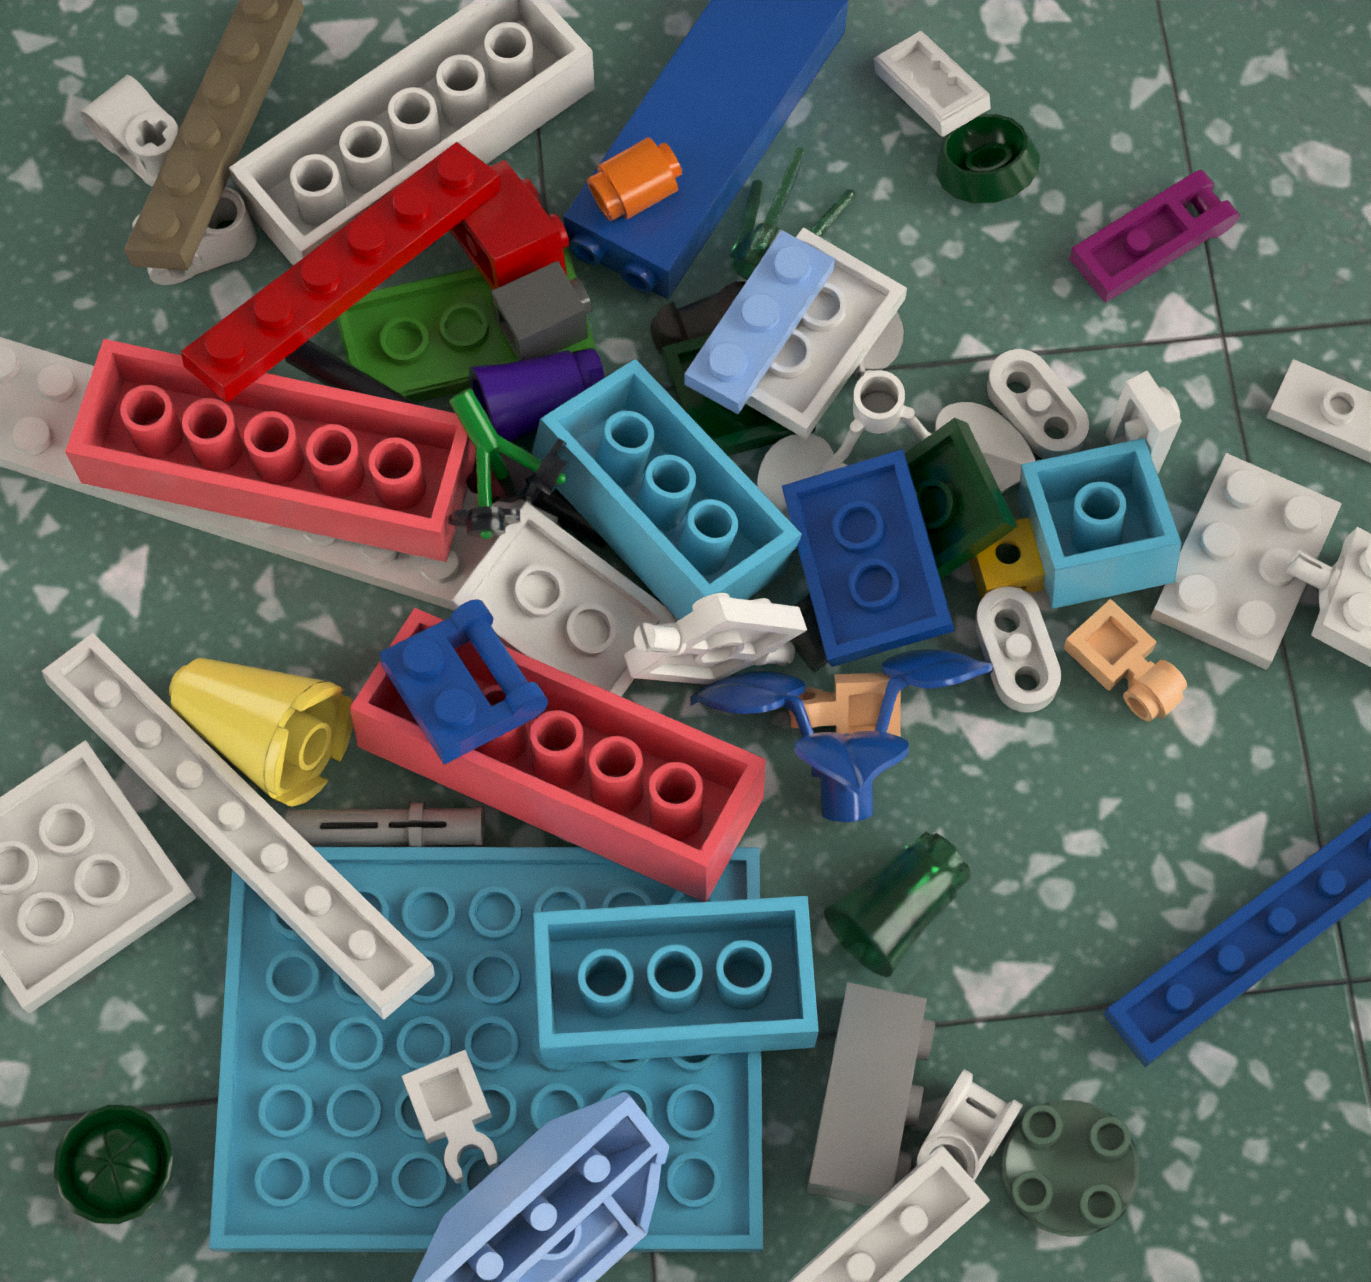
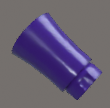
[469,349,605,442]

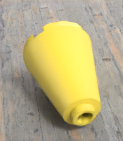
[169,658,353,807]

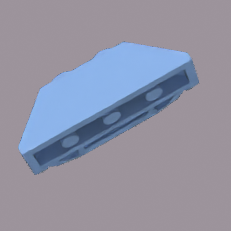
[412,1092,669,1282]

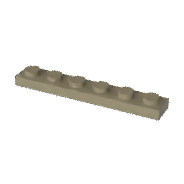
[124,0,304,270]

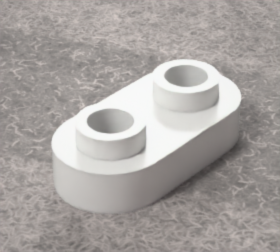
[987,349,1089,459]
[974,586,1061,713]

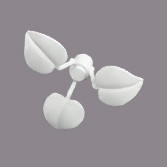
[757,312,1036,522]

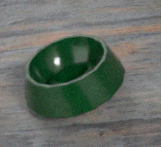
[936,114,1040,204]
[53,1105,173,1224]

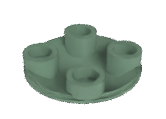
[1002,1100,1139,1237]

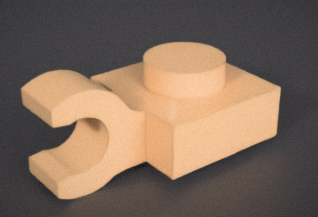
[789,673,901,737]

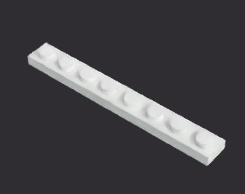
[42,633,435,1020]

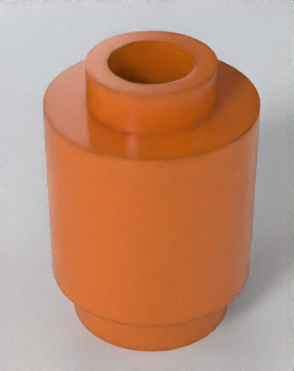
[587,137,682,222]

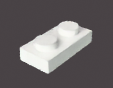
[1105,371,1182,474]

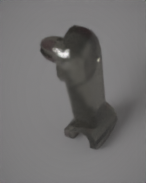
[650,281,746,356]

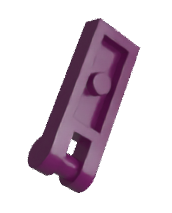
[1069,169,1240,303]

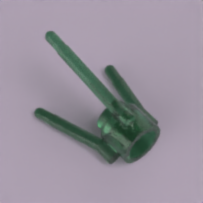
[730,147,856,280]

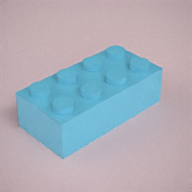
[532,359,802,620]
[533,896,819,1065]

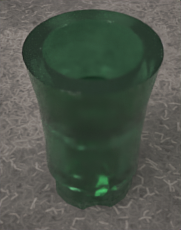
[824,832,972,977]

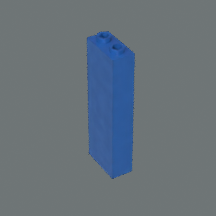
[563,0,848,299]

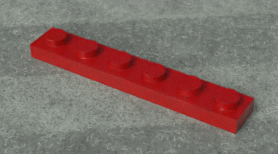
[180,142,501,403]

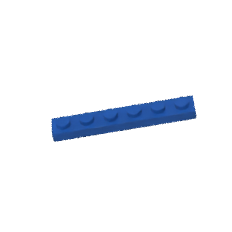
[1103,811,1371,1067]

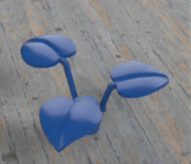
[690,649,993,822]

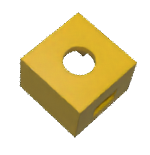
[969,517,1045,600]

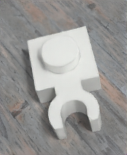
[401,1050,499,1184]

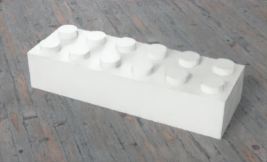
[229,0,595,265]

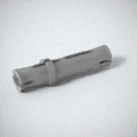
[285,802,486,847]

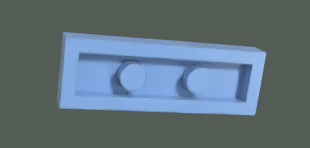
[684,230,835,414]

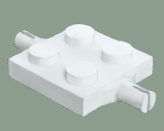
[1287,527,1371,667]
[624,593,807,685]

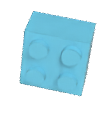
[1019,438,1181,609]

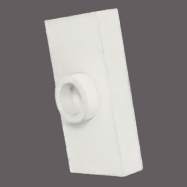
[873,31,991,137]
[1266,359,1371,463]

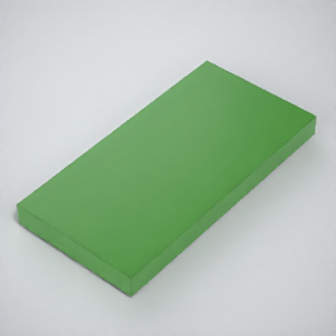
[336,247,597,403]

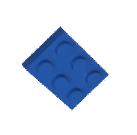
[782,449,955,667]

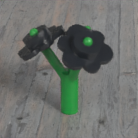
[448,388,569,539]

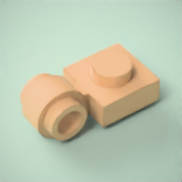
[1063,599,1187,722]

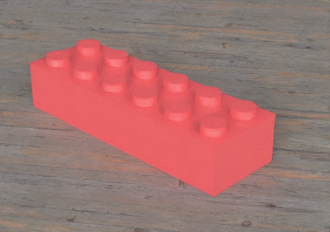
[65,339,476,562]
[350,608,766,902]

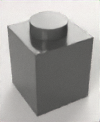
[491,261,592,361]

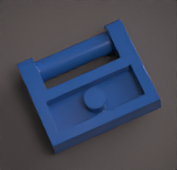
[379,599,548,765]

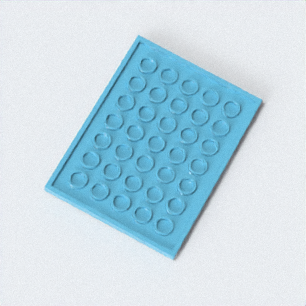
[209,847,763,1252]

